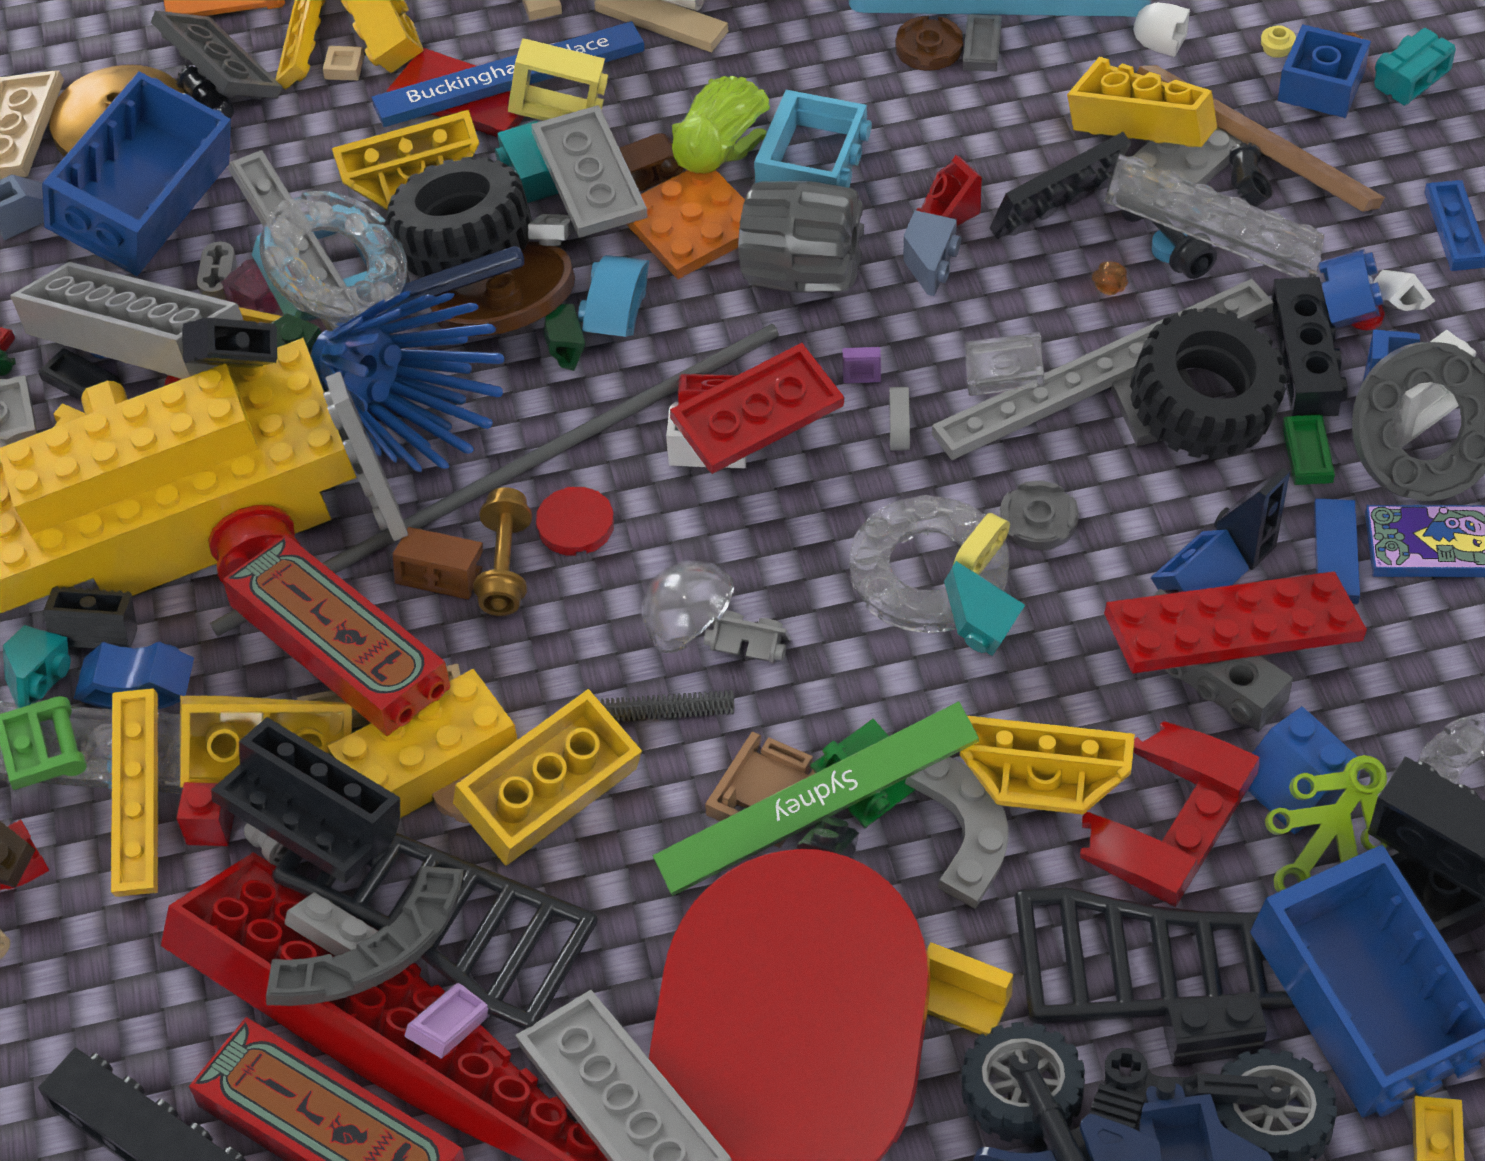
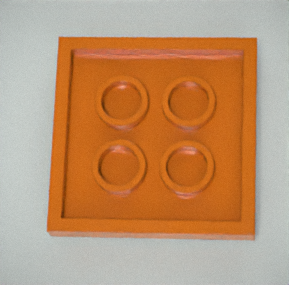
[626,170,745,280]

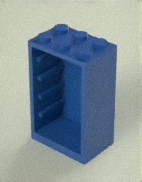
[42,71,231,276]
[1250,844,1485,1118]

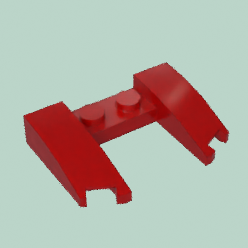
[1080,721,1260,908]

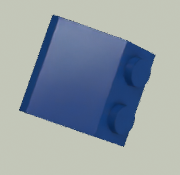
[1248,706,1361,835]

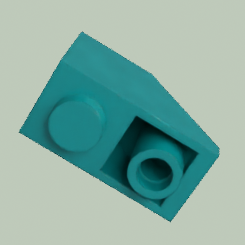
[3,625,71,709]

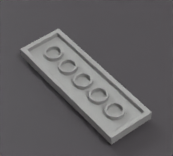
[515,990,732,1161]

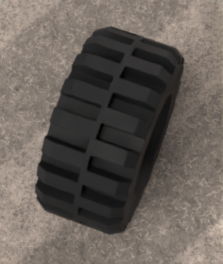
[386,157,532,278]
[1130,308,1287,459]

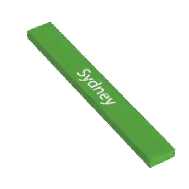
[652,701,979,896]

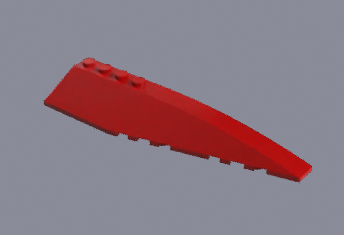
[161,852,608,1161]

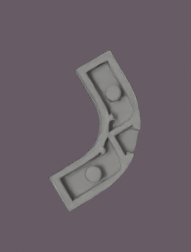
[905,757,1008,909]

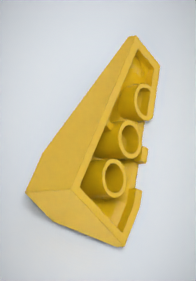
[179,696,352,788]

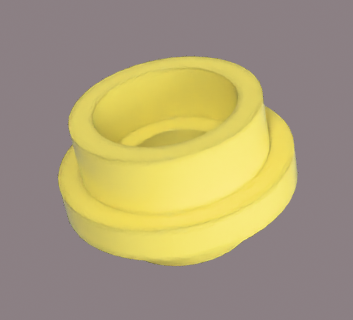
[1261,25,1296,58]

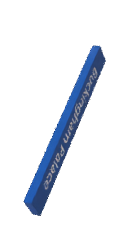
[372,21,645,127]

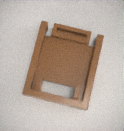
[705,732,815,848]

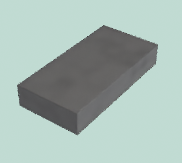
[963,14,1002,72]

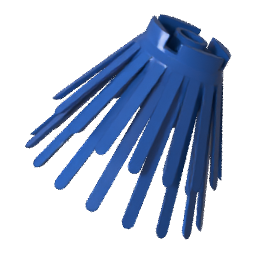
[311,291,505,472]

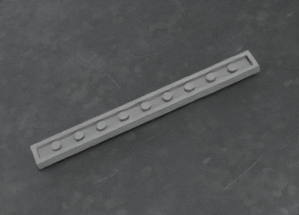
[932,279,1274,460]

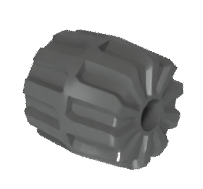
[738,181,864,293]

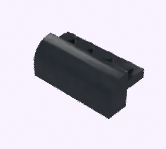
[211,717,400,884]

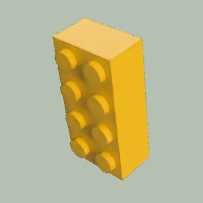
[327,669,518,818]
[453,689,642,866]

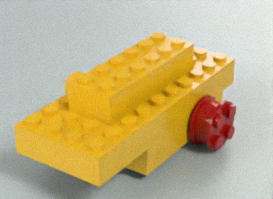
[0,338,357,614]

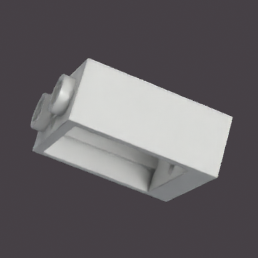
[1393,330,1476,448]

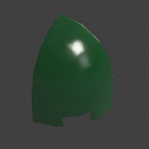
[544,304,586,371]

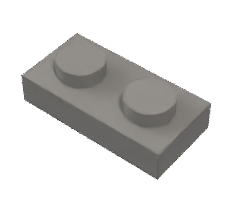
[528,214,575,246]
[285,892,378,956]

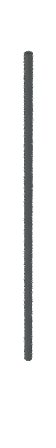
[210,324,779,637]

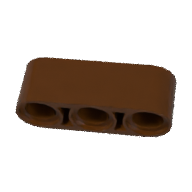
[619,133,684,192]

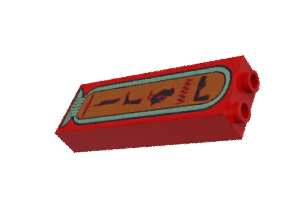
[223,535,450,736]
[189,1017,465,1161]

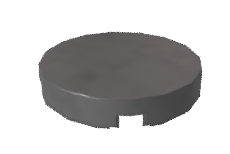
[999,480,1079,551]

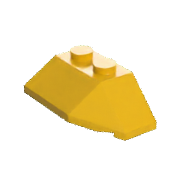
[332,110,479,211]
[960,716,1135,815]

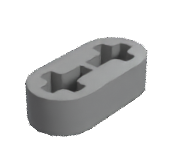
[197,241,237,301]
[889,387,910,451]

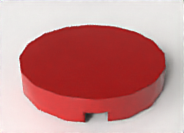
[536,487,614,556]

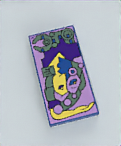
[1365,505,1485,577]

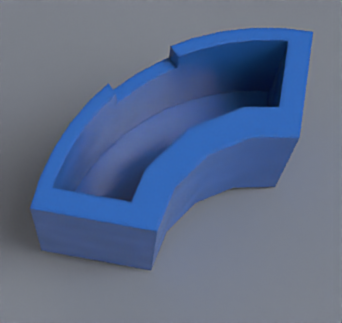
[1319,249,1384,329]
[74,641,194,710]

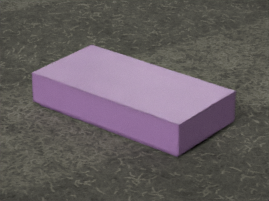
[405,983,490,1059]

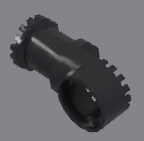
[176,66,234,119]
[1229,143,1273,208]

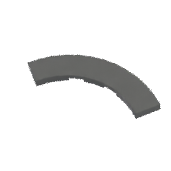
[266,866,464,1006]

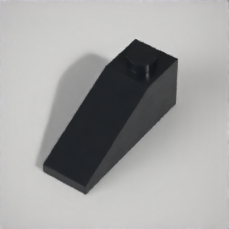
[1214,467,1290,570]

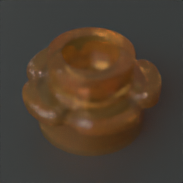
[1092,261,1128,295]

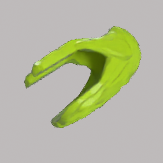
[672,76,770,174]

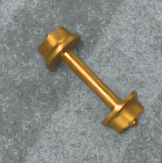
[473,487,532,616]

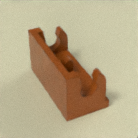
[392,527,483,600]

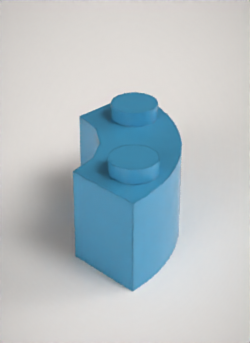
[578,255,649,337]

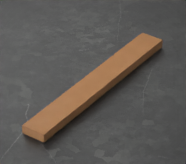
[1136,65,1385,212]

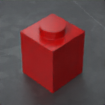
[176,782,234,846]

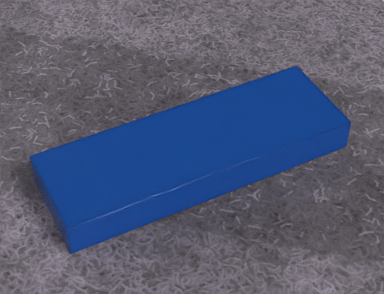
[1424,180,1485,271]
[1313,498,1360,604]

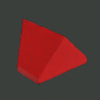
[916,155,982,226]

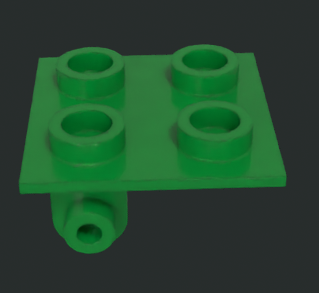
[810,718,915,829]

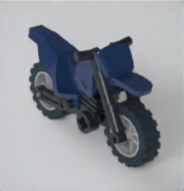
[961,1022,1337,1161]

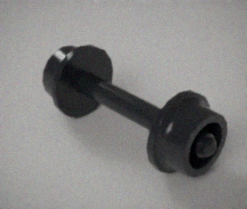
[1116,175,1217,279]

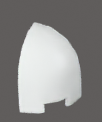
[1133,2,1190,57]
[1374,270,1435,311]

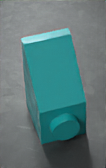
[944,561,1025,656]

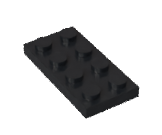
[990,132,1131,239]

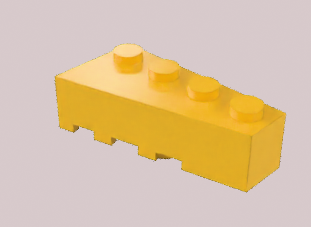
[341,0,424,73]
[1067,56,1217,147]

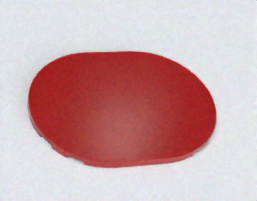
[649,849,931,1161]

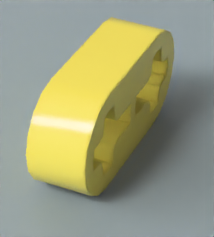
[953,513,1010,575]

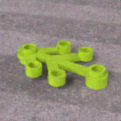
[1265,755,1388,892]

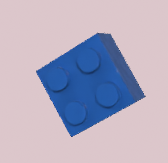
[1277,24,1371,118]

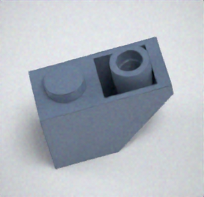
[0,175,44,240]
[903,210,961,296]

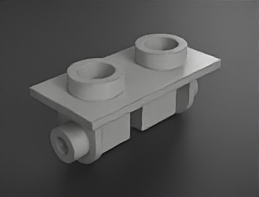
[704,610,791,663]

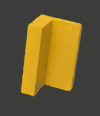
[927,942,1013,1036]

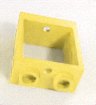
[508,38,609,121]

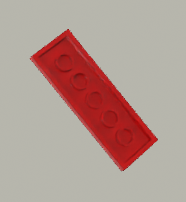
[1104,571,1367,674]

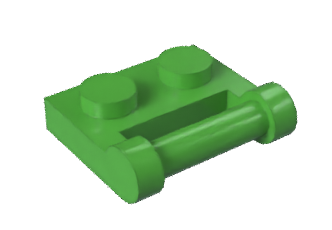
[0,696,87,790]

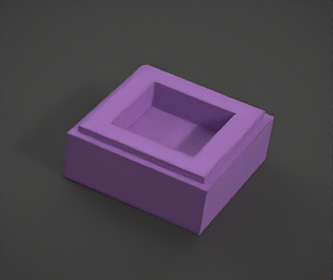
[842,347,881,383]

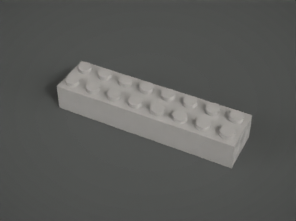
[10,262,244,379]

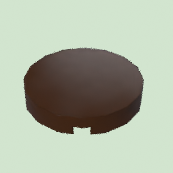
[895,15,963,71]

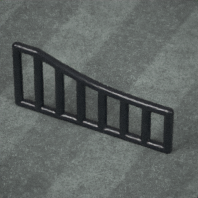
[272,832,598,1030]
[1014,887,1295,1024]

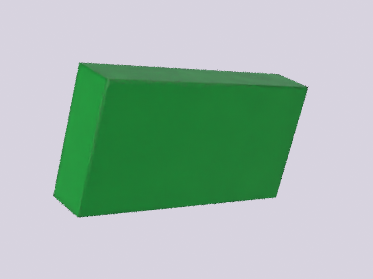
[1282,415,1335,485]

